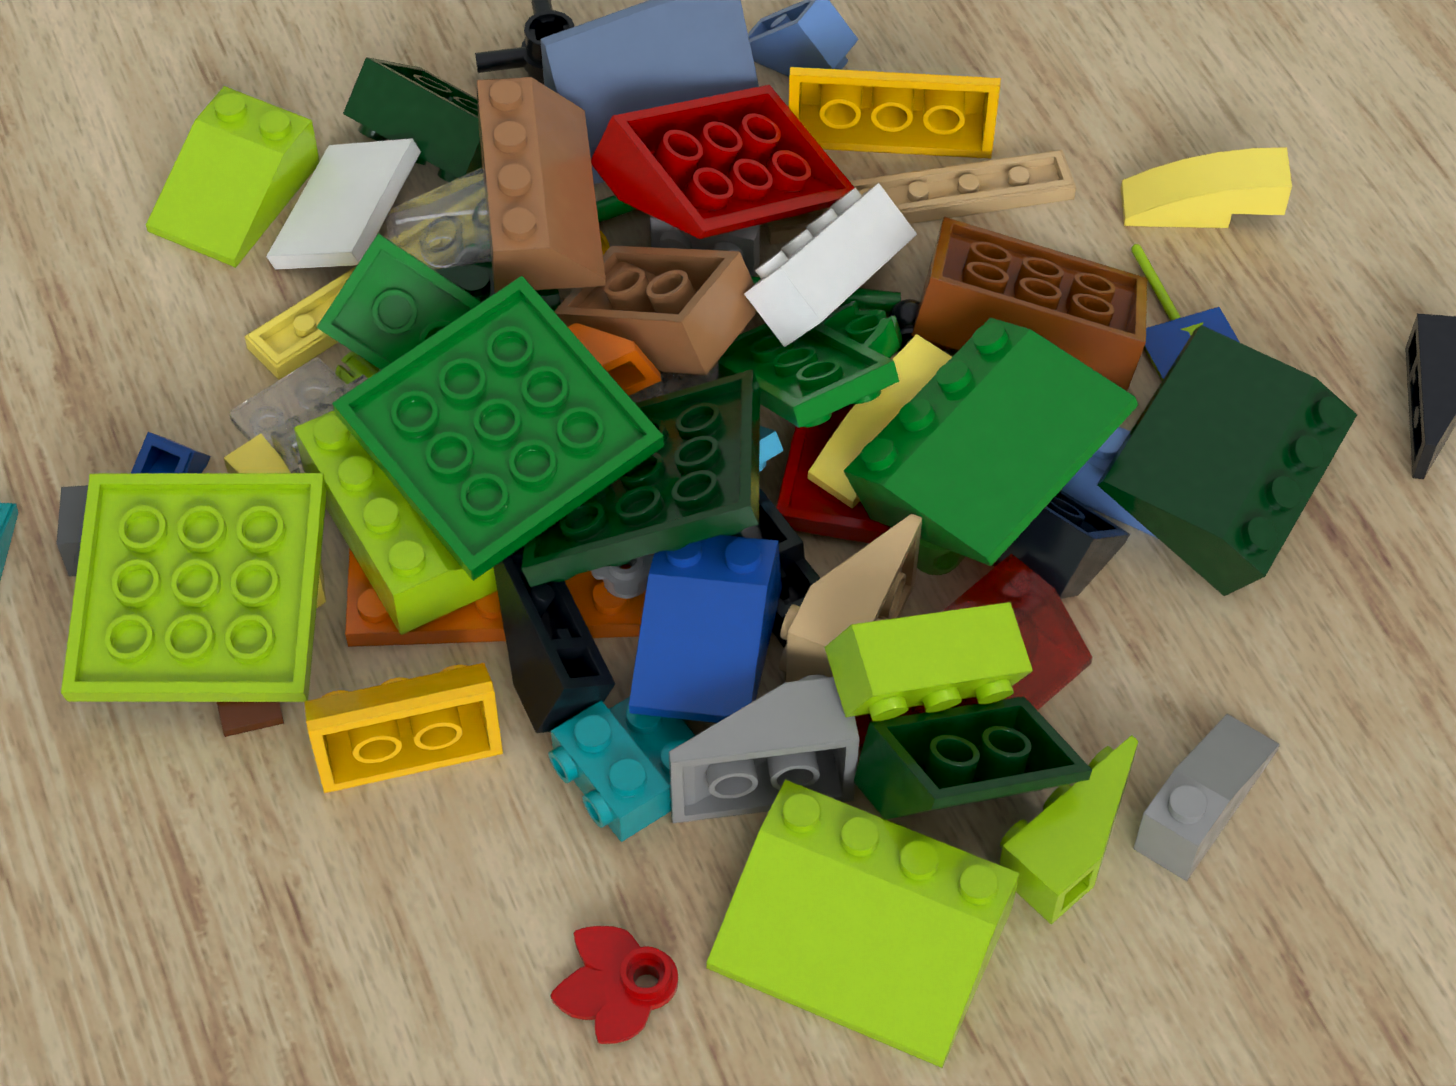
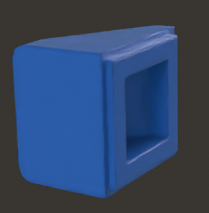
[131,432,211,473]

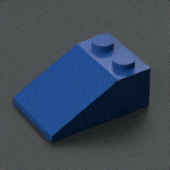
[629,535,782,723]

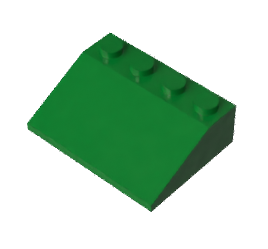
[844,318,1139,566]

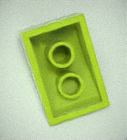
[146,86,320,268]

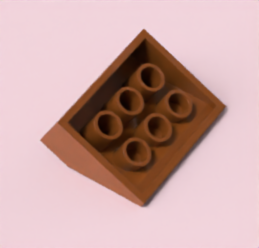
[912,217,1147,391]

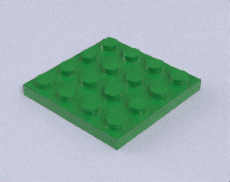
[332,276,664,581]

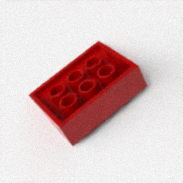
[591,85,855,239]

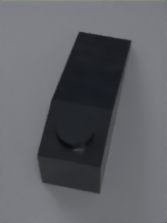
[1405,313,1456,479]
[493,546,615,733]

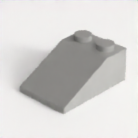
[669,675,859,823]

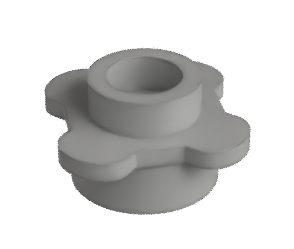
[591,555,654,599]

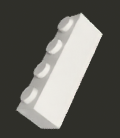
[744,183,917,347]

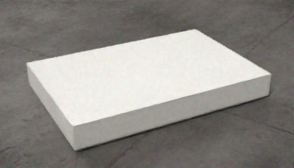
[266,138,421,270]

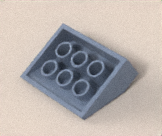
[540,0,759,184]

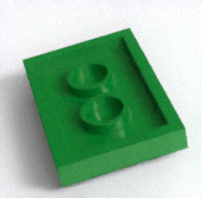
[316,233,482,370]

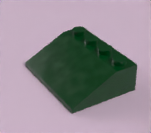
[1097,325,1357,596]

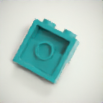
[548,696,695,842]

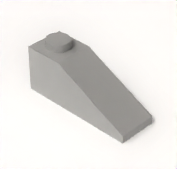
[1133,714,1280,881]

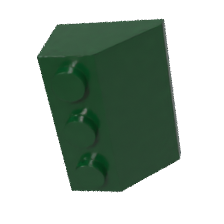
[343,57,484,188]
[854,696,1092,820]

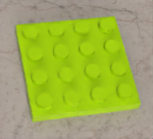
[61,473,327,702]

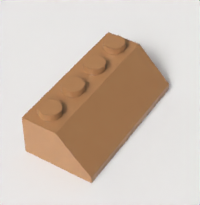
[477,77,606,293]

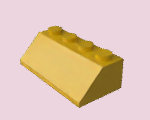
[788,67,1001,159]

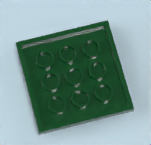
[521,369,760,587]

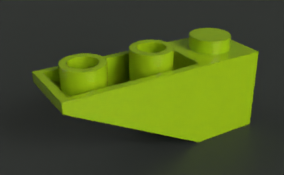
[999,735,1138,924]

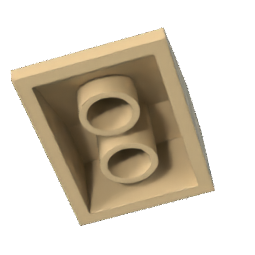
[779,514,922,682]

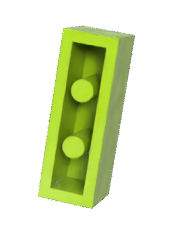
[824,602,1033,721]

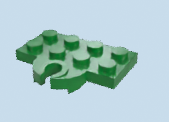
[709,300,902,428]

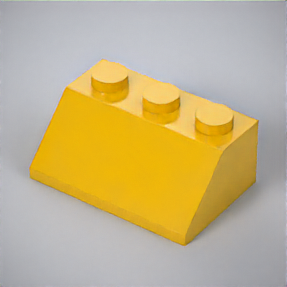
[304,663,503,793]

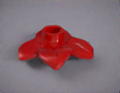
[550,926,679,1044]

